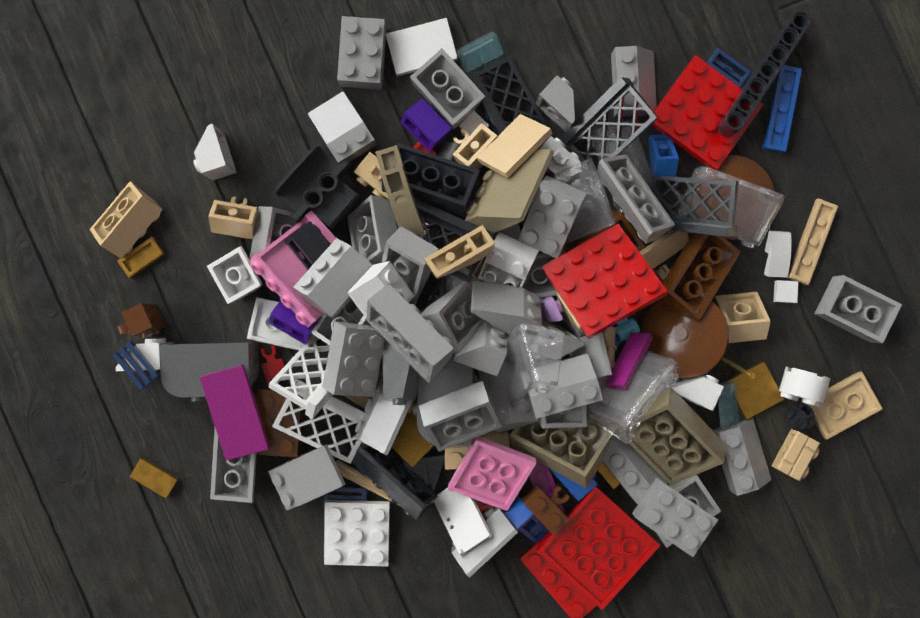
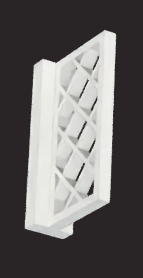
[269,335,333,419]
[272,379,366,464]

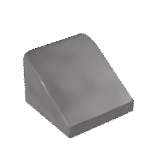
[437,142,458,161]

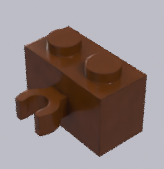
[117,303,166,338]
[522,484,569,535]

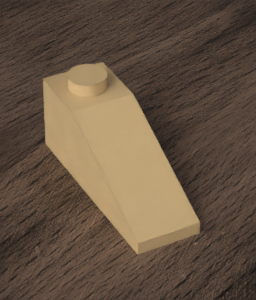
[424,225,495,279]

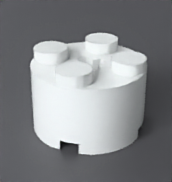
[779,367,830,407]

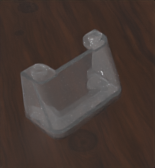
[677,166,785,249]
[500,324,565,413]
[586,350,679,445]

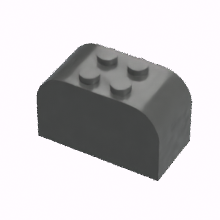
[160,342,259,401]
[413,353,475,446]

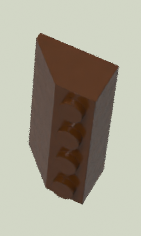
[659,233,741,320]

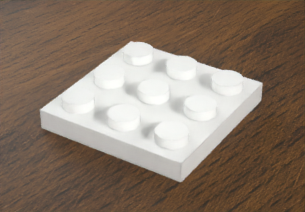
[324,500,390,566]

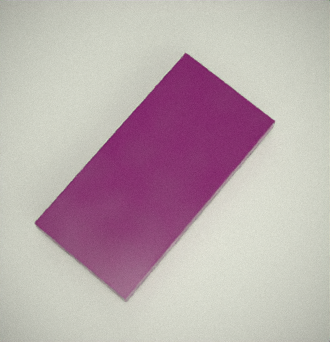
[199,364,270,460]

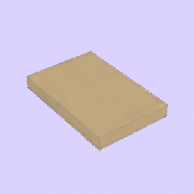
[476,114,552,178]
[805,371,883,440]

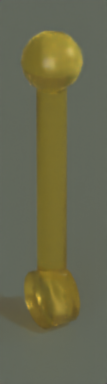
[722,357,755,379]

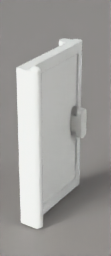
[434,488,493,556]

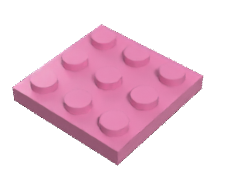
[448,436,536,511]

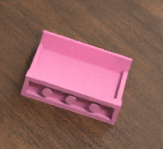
[249,211,336,328]

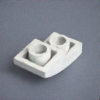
[764,231,791,277]

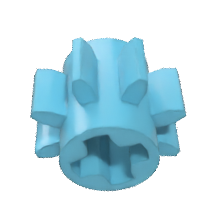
[614,318,640,342]

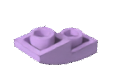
[540,296,564,322]

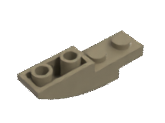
[376,145,425,236]

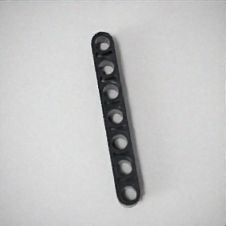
[718,11,810,137]

